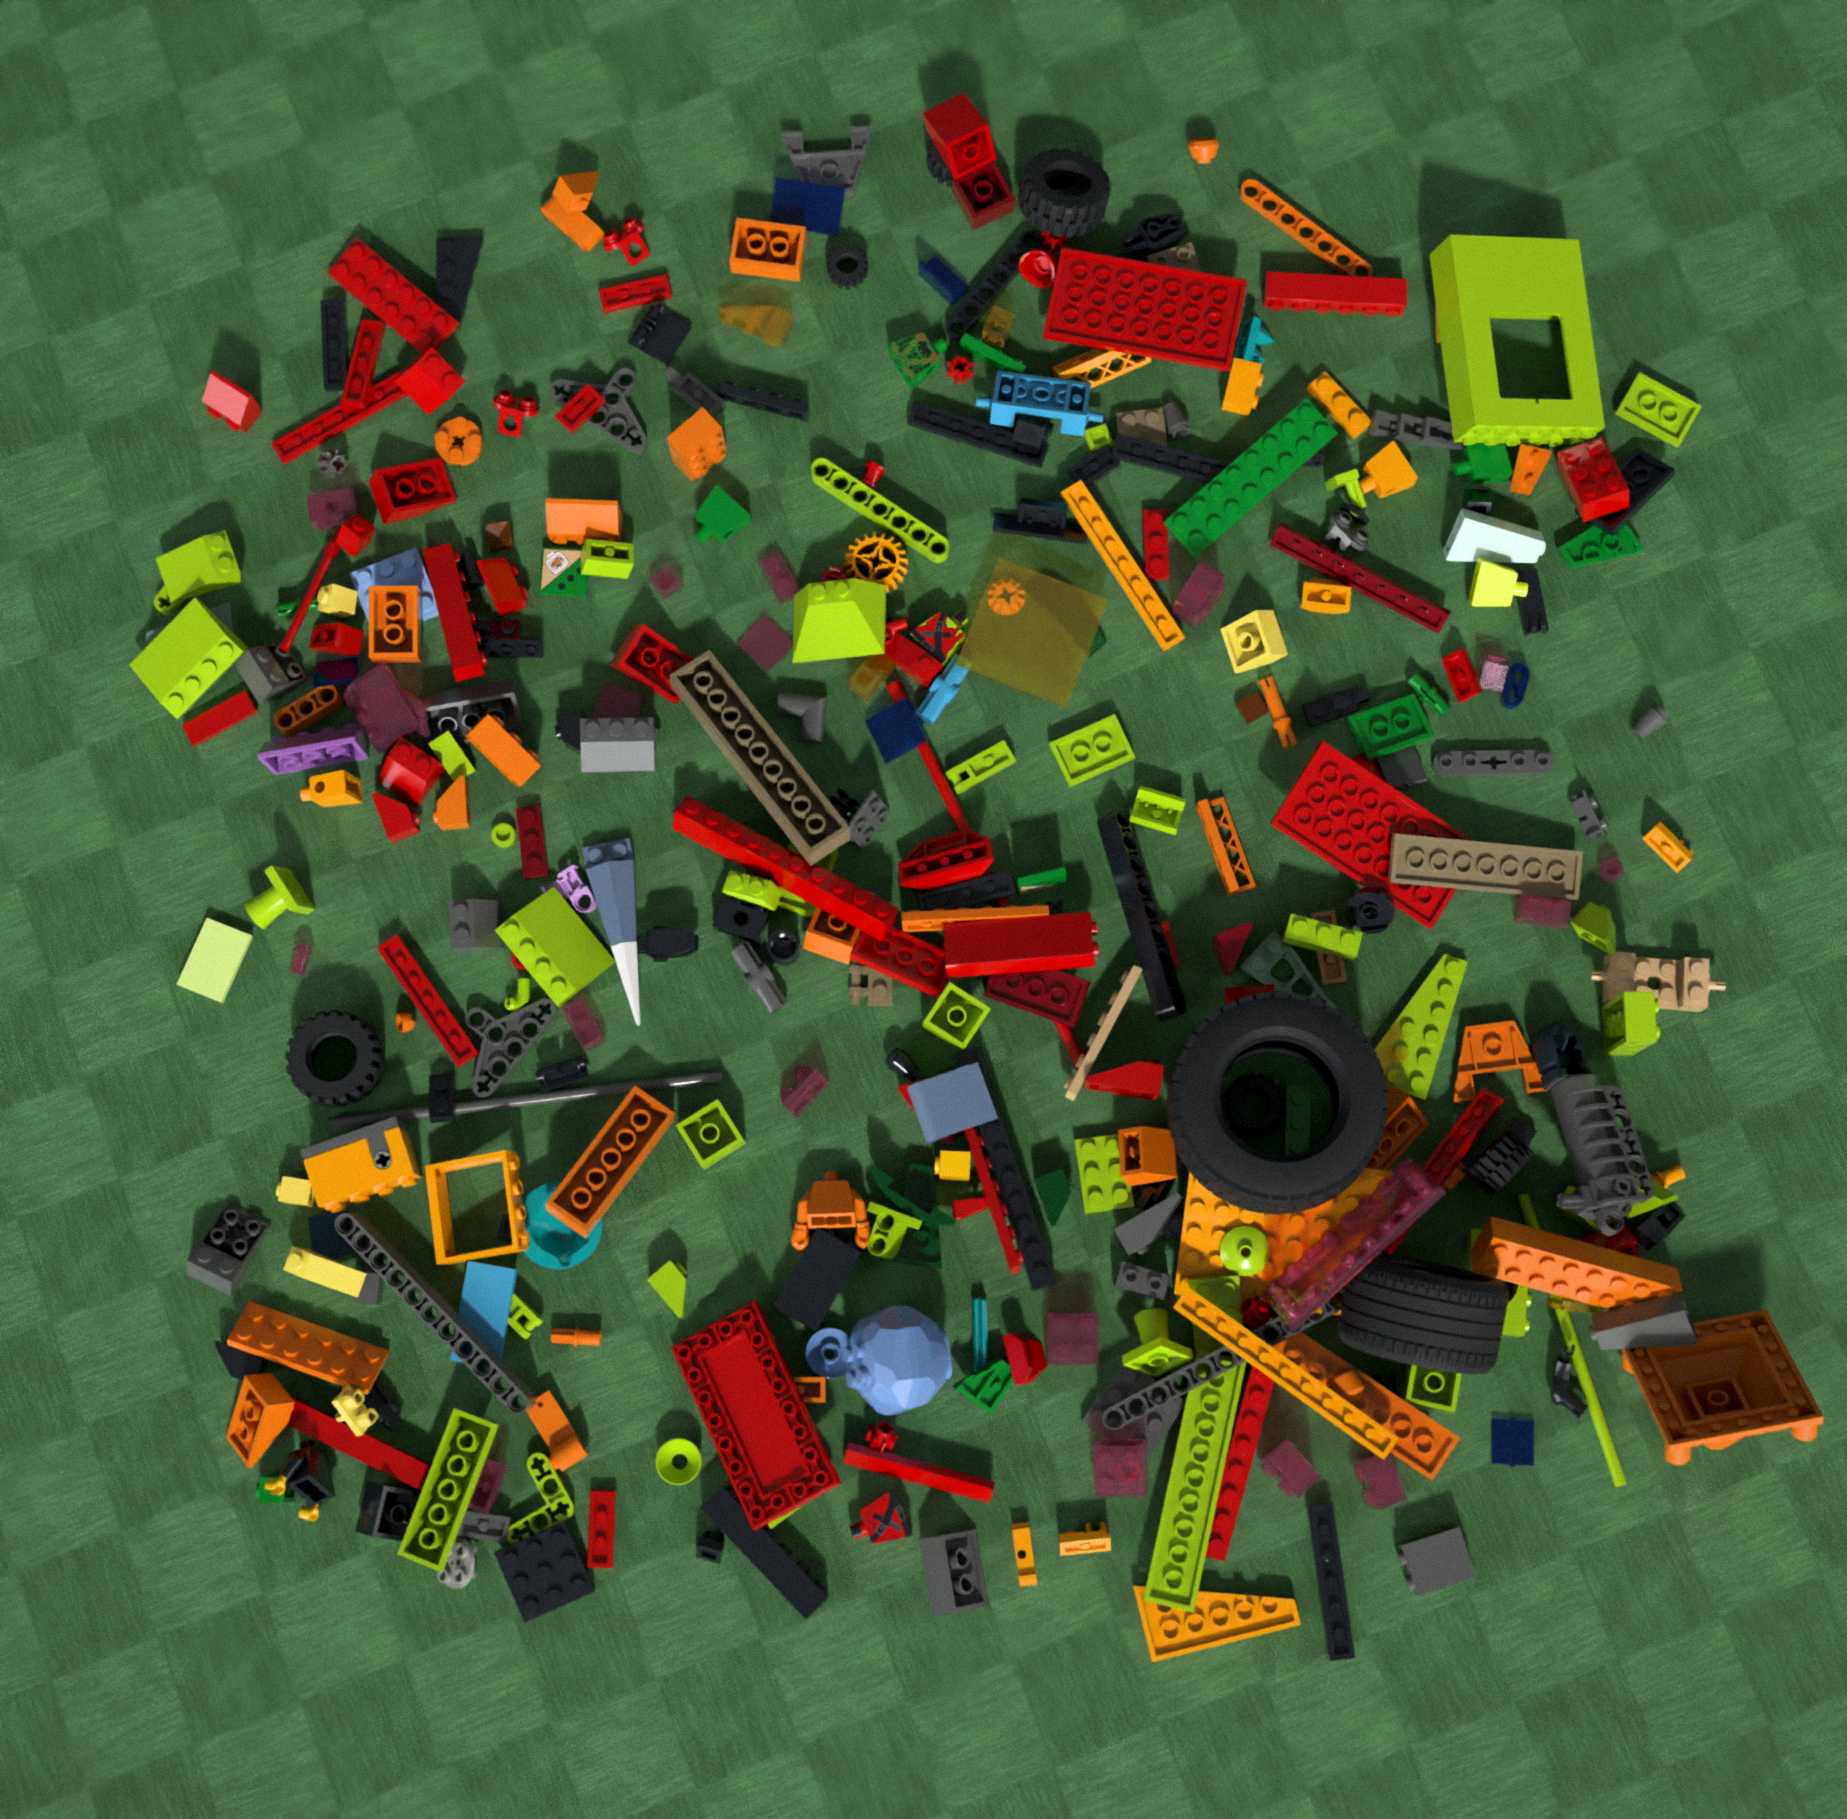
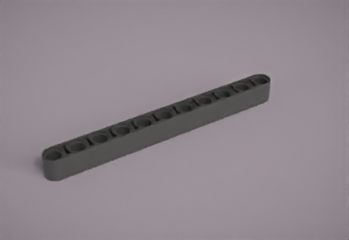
[335,1211,536,1414]
[1102,1287,1345,1430]

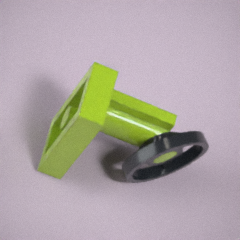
[1325,468,1370,526]

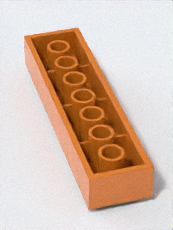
[1470,1216,1682,1310]

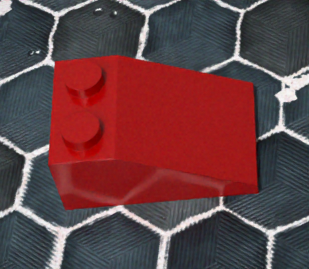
[368,457,457,524]
[610,624,694,704]
[1083,1058,1164,1101]

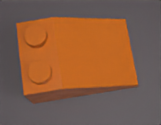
[803,890,875,965]
[226,1372,294,1468]

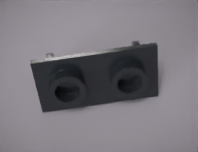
[535,1055,590,1093]

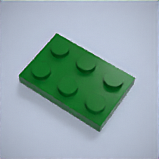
[1347,693,1434,762]

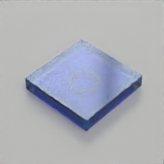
[865,698,929,764]

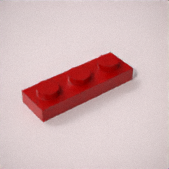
[1142,509,1169,581]

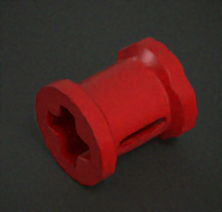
[858,461,885,491]

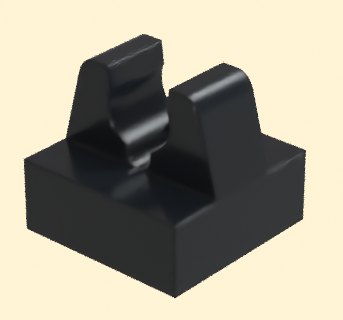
[696,1530,725,1564]

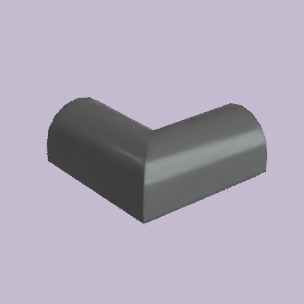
[777,692,828,745]

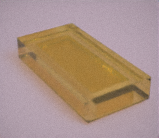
[1547,1297,1603,1314]

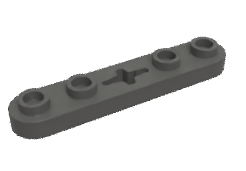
[1432,749,1554,777]

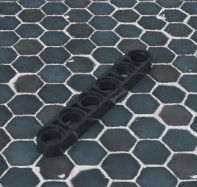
[946,230,1040,340]

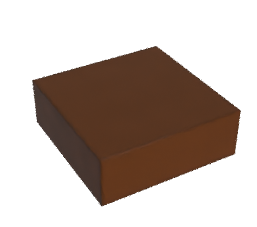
[1235,691,1269,725]

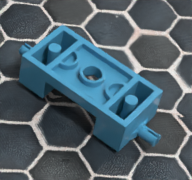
[976,370,1104,436]

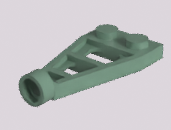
[1240,930,1337,1008]

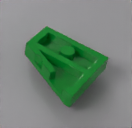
[953,1357,1014,1414]

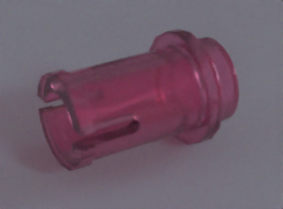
[290,944,313,976]

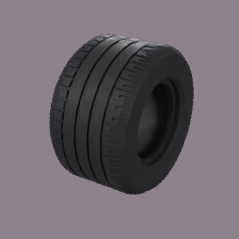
[1338,1252,1509,1374]

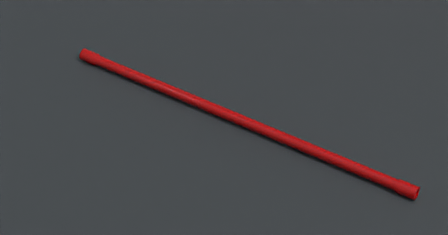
[886,681,1085,1072]

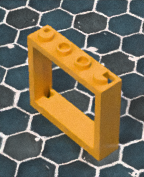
[425,1150,530,1265]

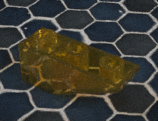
[717,305,794,347]

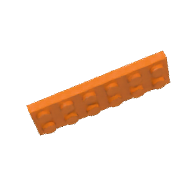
[227,1301,389,1395]

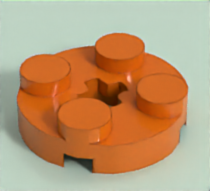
[434,417,483,466]

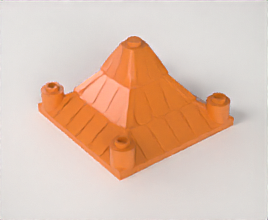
[1621,1309,1824,1465]

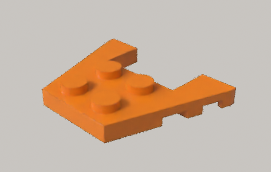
[1452,1020,1549,1104]

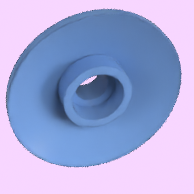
[805,1328,850,1379]

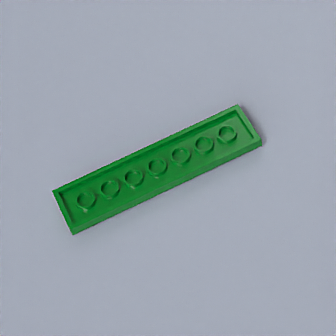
[1163,398,1338,559]

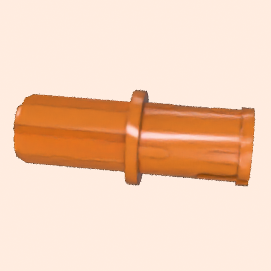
[551,1327,601,1347]

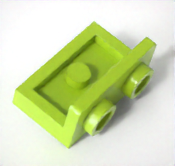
[1129,786,1186,835]

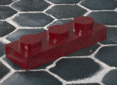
[516,805,549,881]

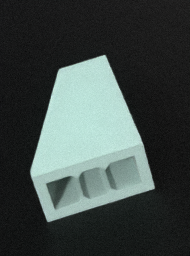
[1443,508,1546,563]

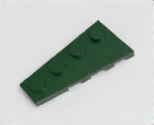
[893,1163,942,1270]

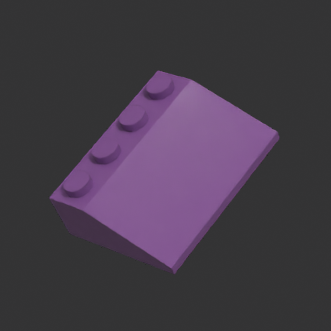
[257,723,370,775]

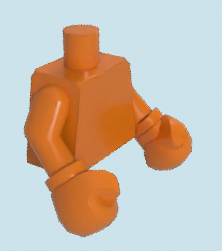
[790,1171,872,1251]

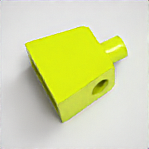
[1468,557,1528,606]

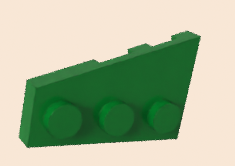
[1557,523,1645,570]

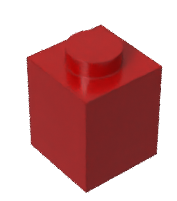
[336,513,375,557]

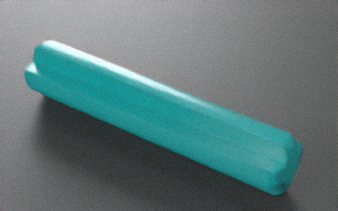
[972,1298,988,1371]

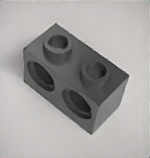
[1114,1261,1170,1301]

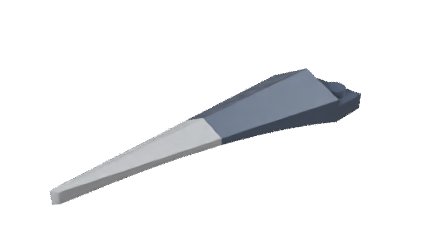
[582,838,641,1026]

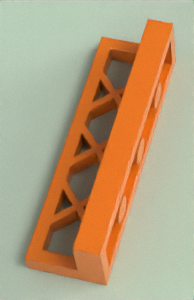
[1196,797,1256,897]

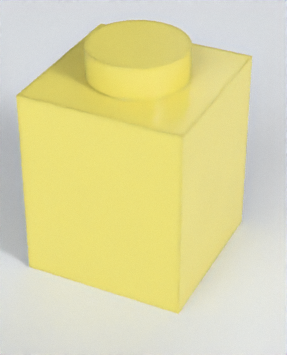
[317,584,358,618]
[276,1176,315,1207]

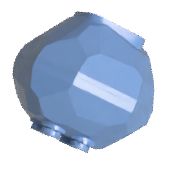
[842,1306,952,1416]

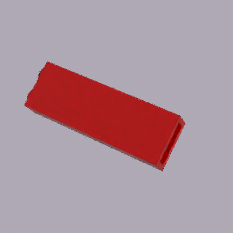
[944,912,1099,978]

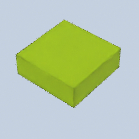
[1084,423,1113,454]

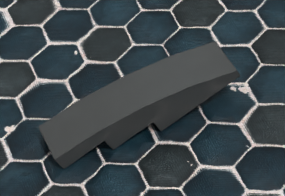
[1369,410,1467,451]

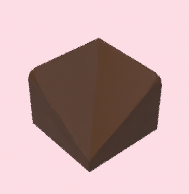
[485,520,514,552]

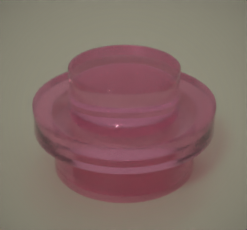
[1598,858,1624,882]

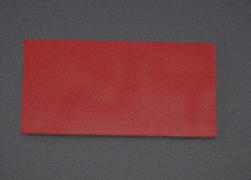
[671,1300,842,1531]

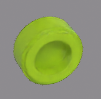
[491,822,517,848]

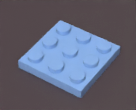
[350,548,439,623]

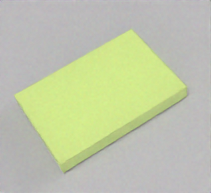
[177,918,253,1003]

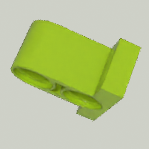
[867,1201,922,1259]

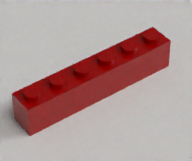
[1263,271,1408,317]
[422,543,487,682]

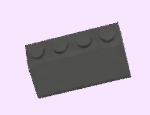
[419,678,524,750]

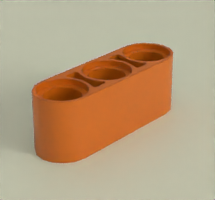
[540,195,604,252]
[274,684,342,736]

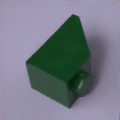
[1034,1168,1074,1227]

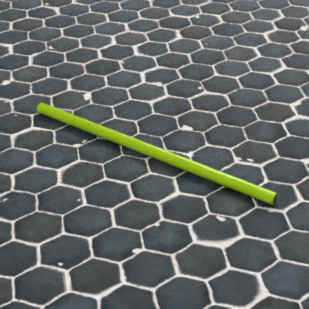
[1516,1193,1627,1487]

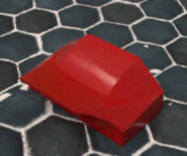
[1003,1333,1047,1385]

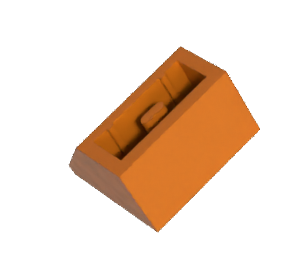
[1118,1126,1178,1186]

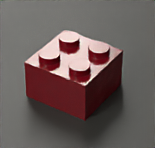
[952,161,1015,230]

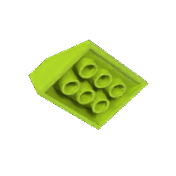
[130,597,249,719]
[495,887,616,1008]

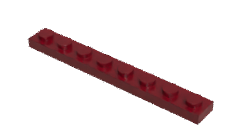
[1269,522,1451,634]

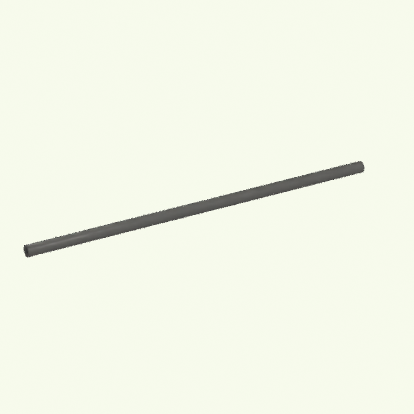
[329,1070,723,1129]

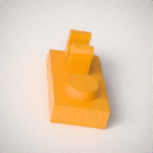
[1642,821,1694,873]
[1059,1522,1111,1556]

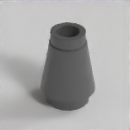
[1163,402,1190,439]
[1632,704,1669,739]

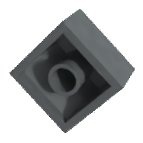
[448,899,505,954]

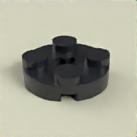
[1345,887,1395,934]

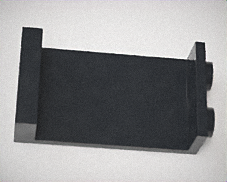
[773,1228,862,1332]

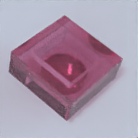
[649,565,683,600]

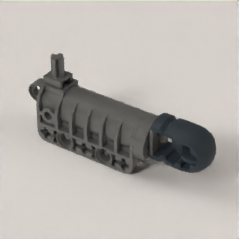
[1532,1023,1654,1236]

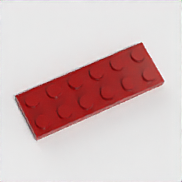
[327,238,459,352]

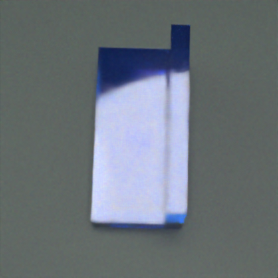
[918,256,968,305]

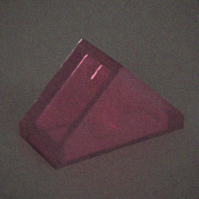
[468,1459,507,1515]

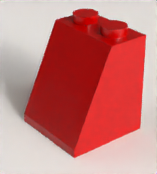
[922,93,996,180]

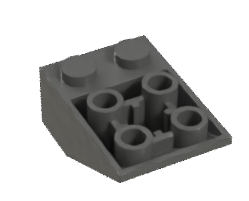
[187,1203,270,1296]

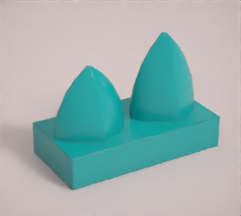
[1234,316,1274,364]

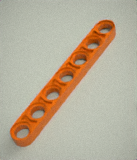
[1240,179,1373,277]

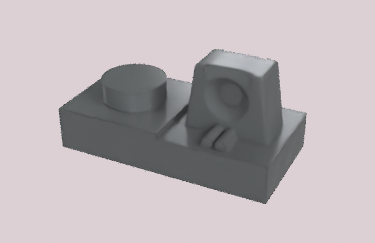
[457,1511,511,1543]

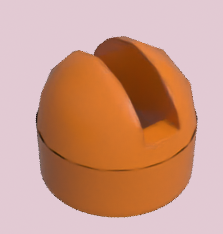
[395,1012,416,1033]

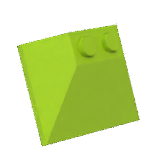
[792,578,886,663]

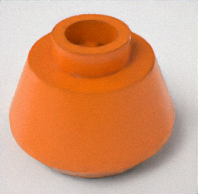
[1188,137,1220,163]

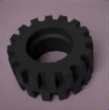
[826,243,868,289]

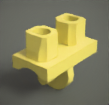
[332,1384,379,1437]

